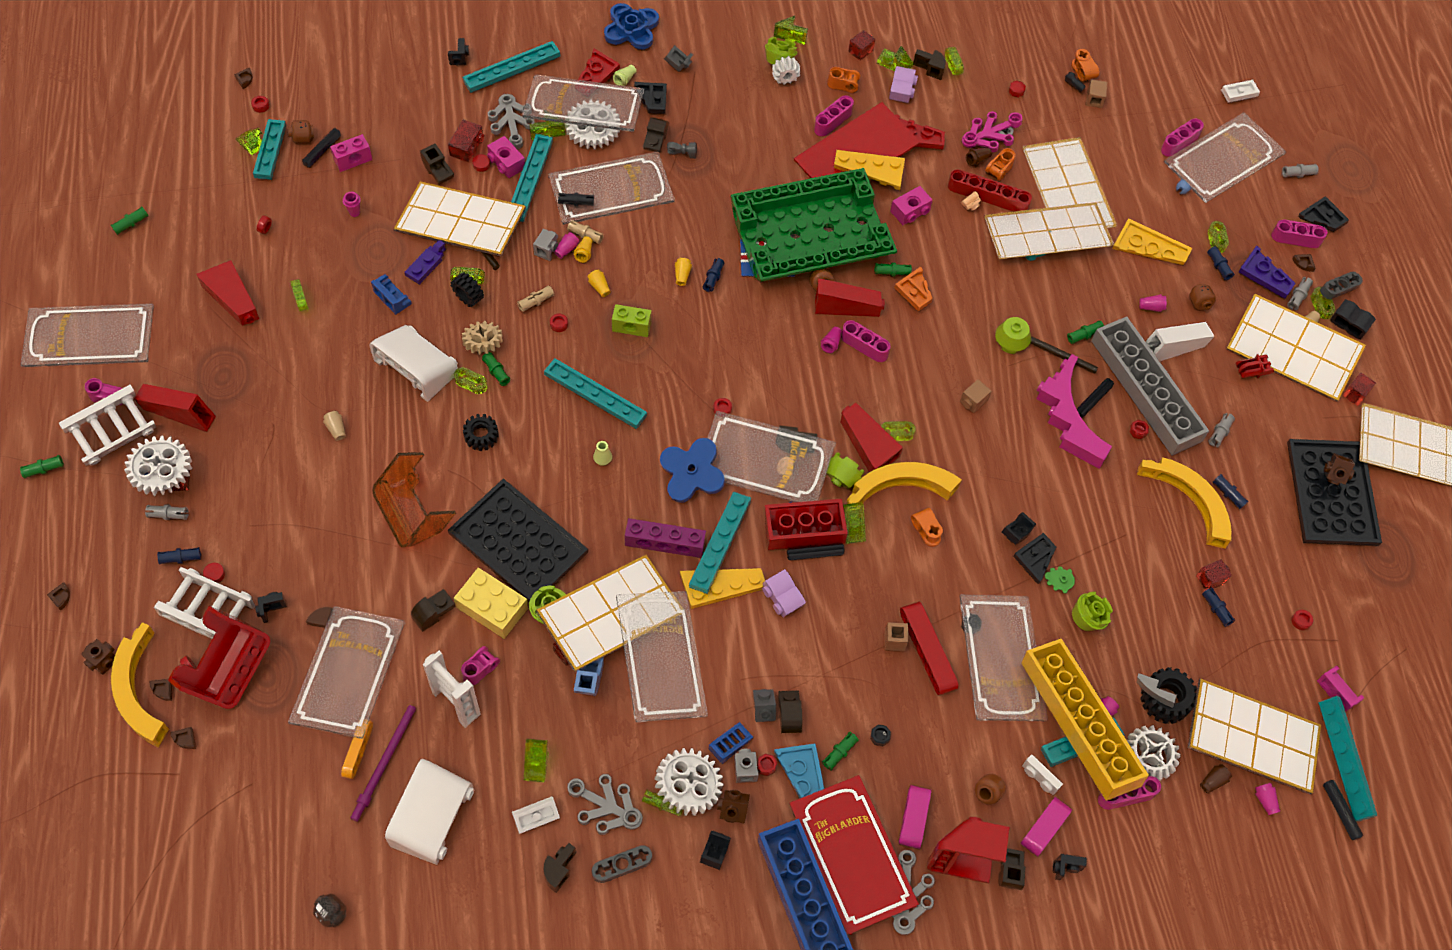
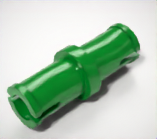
[111,206,149,235]
[874,262,912,277]
[1067,321,1104,344]
[482,352,511,386]
[20,455,64,479]
[822,731,859,771]

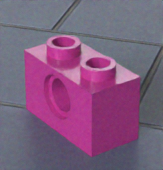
[330,134,373,172]
[487,136,525,178]
[890,186,933,225]

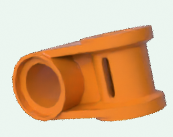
[1071,49,1099,82]
[827,67,860,93]
[985,148,1016,181]
[911,508,943,547]

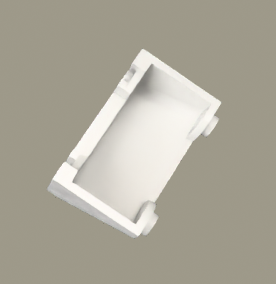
[369,325,459,402]
[385,759,474,865]

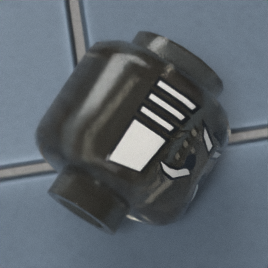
[313,894,347,927]

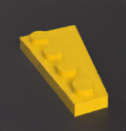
[834,150,905,191]
[1112,218,1193,265]
[680,568,765,609]

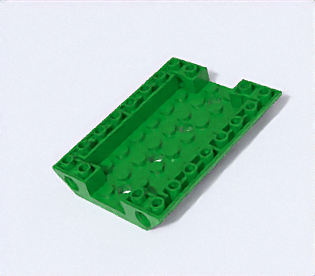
[731,168,897,282]

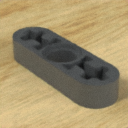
[1320,272,1363,299]
[592,845,652,883]

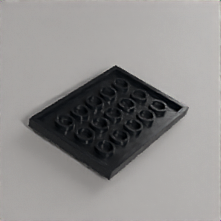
[1287,439,1382,546]
[448,478,588,602]

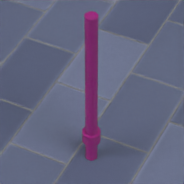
[350,705,416,822]

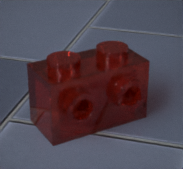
[448,120,484,162]

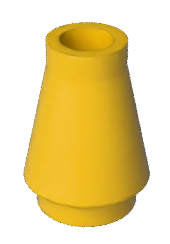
[574,236,593,263]
[675,258,692,286]
[587,269,611,297]

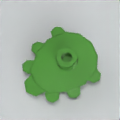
[1045,566,1075,593]

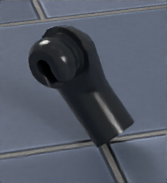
[1065,72,1086,92]

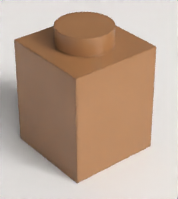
[1086,79,1108,108]
[960,380,992,413]
[885,622,908,651]

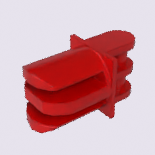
[1236,354,1274,378]

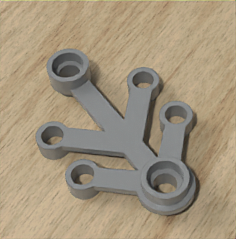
[488,94,535,149]
[568,774,642,835]
[892,850,935,935]

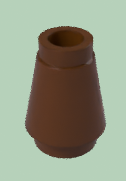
[966,147,992,166]
[1200,764,1232,794]

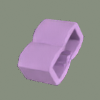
[889,66,918,103]
[762,569,806,617]

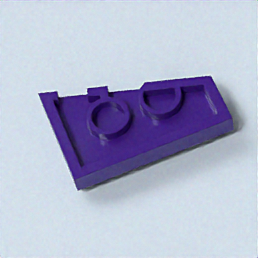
[1239,246,1295,298]

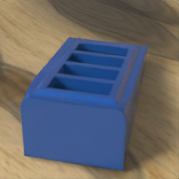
[709,722,753,764]

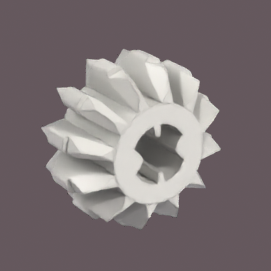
[772,56,800,85]

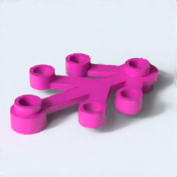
[962,112,1022,152]

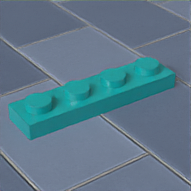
[253,119,286,180]
[1041,718,1125,767]

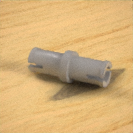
[1282,164,1318,177]
[1287,277,1313,310]
[1209,413,1235,447]
[145,504,189,520]

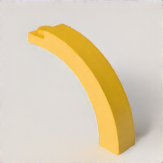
[1137,457,1232,549]
[846,462,962,514]
[111,623,169,747]

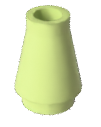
[613,65,636,87]
[593,441,612,466]

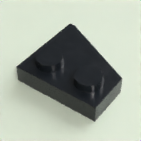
[634,82,667,114]
[1298,196,1349,232]
[1013,533,1056,584]

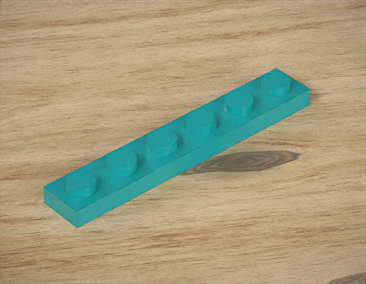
[463,41,560,93]
[511,134,553,222]
[544,358,647,429]
[689,492,751,594]
[1319,696,1378,822]

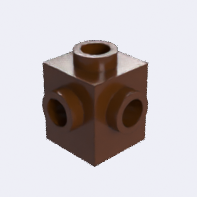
[1323,453,1355,485]
[81,639,115,675]
[717,790,750,824]

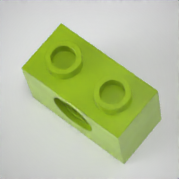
[612,304,651,337]

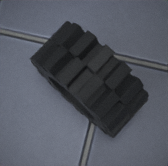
[450,272,484,307]
[463,414,499,451]

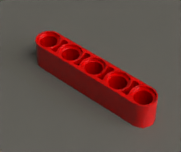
[948,169,1032,213]
[900,601,959,696]

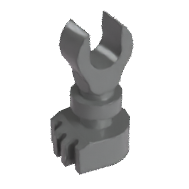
[667,142,697,159]

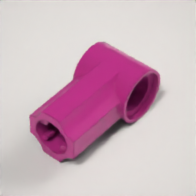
[85,378,123,405]

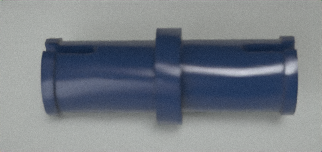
[1207,247,1234,280]
[703,258,725,292]
[1212,474,1249,510]
[157,547,201,565]
[1202,588,1235,627]

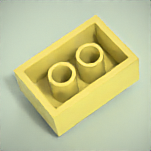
[454,568,528,639]

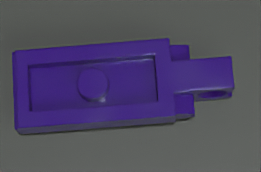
[404,240,446,284]

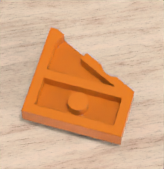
[894,267,933,312]

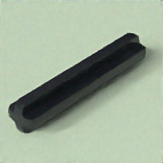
[302,128,341,168]
[1077,378,1114,418]
[787,543,845,560]
[1323,780,1363,840]

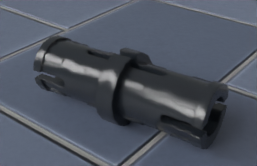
[558,192,594,206]

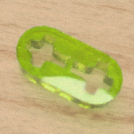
[945,47,964,75]
[1208,221,1229,253]
[450,267,485,285]
[290,279,308,311]
[1311,287,1335,319]
[454,367,487,394]
[881,421,916,441]

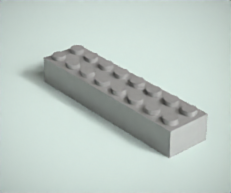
[1091,316,1209,455]

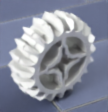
[1127,725,1181,781]

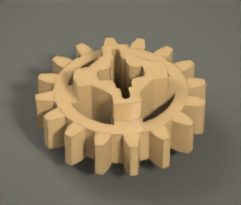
[462,321,503,355]

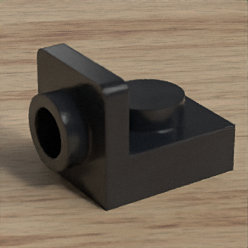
[1053,854,1087,880]

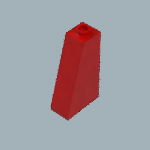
[196,260,260,326]
[815,279,885,317]
[134,384,216,432]
[840,402,903,472]

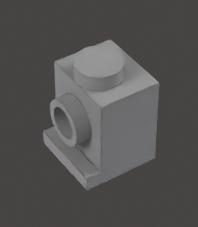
[533,229,558,261]
[734,749,758,783]

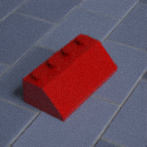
[765,499,848,550]

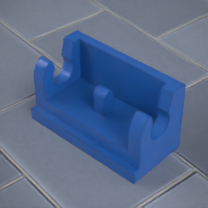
[371,274,412,315]

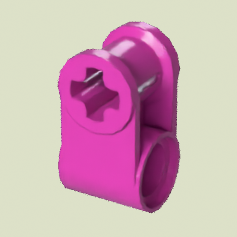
[461,646,500,685]

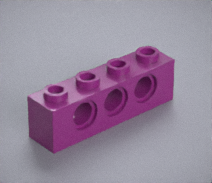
[625,518,706,558]

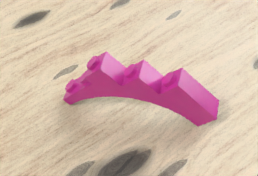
[1037,354,1112,469]

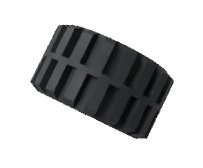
[1140,667,1198,724]

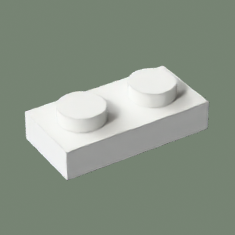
[1221,80,1260,103]
[1022,754,1063,795]
[512,797,560,834]

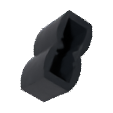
[1330,299,1376,340]

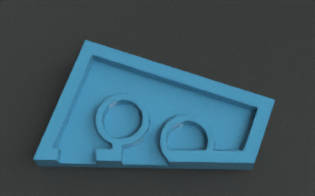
[774,744,824,798]

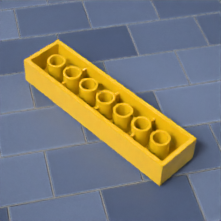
[1021,638,1149,801]

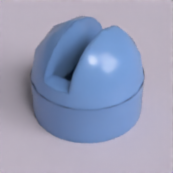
[1176,179,1191,194]

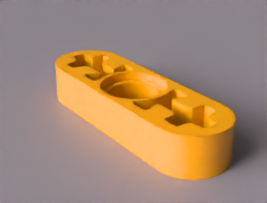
[341,719,373,779]

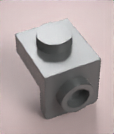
[664,45,694,72]
[753,689,776,722]

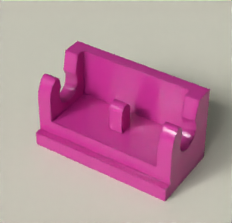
[1317,666,1364,712]

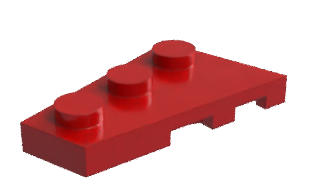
[575,48,620,98]

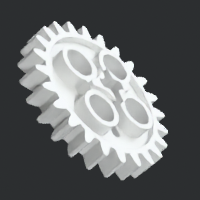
[565,101,620,149]
[124,436,192,496]
[655,748,723,816]

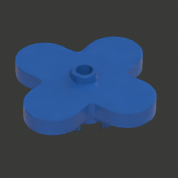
[604,3,659,49]
[660,438,725,503]

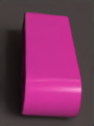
[814,96,854,137]
[1161,119,1204,157]
[1271,220,1328,248]
[841,320,890,362]
[1098,776,1161,810]
[899,785,931,849]
[1020,797,1072,857]

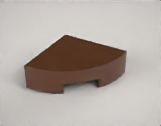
[234,67,253,89]
[1292,254,1316,272]
[47,582,70,611]
[306,607,333,628]
[149,679,172,701]
[170,727,196,749]

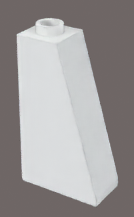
[1146,322,1214,361]

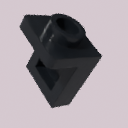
[448,38,469,65]
[1002,512,1036,545]
[255,592,287,623]
[700,831,731,870]

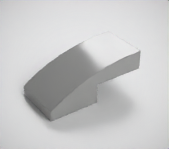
[1137,673,1177,708]

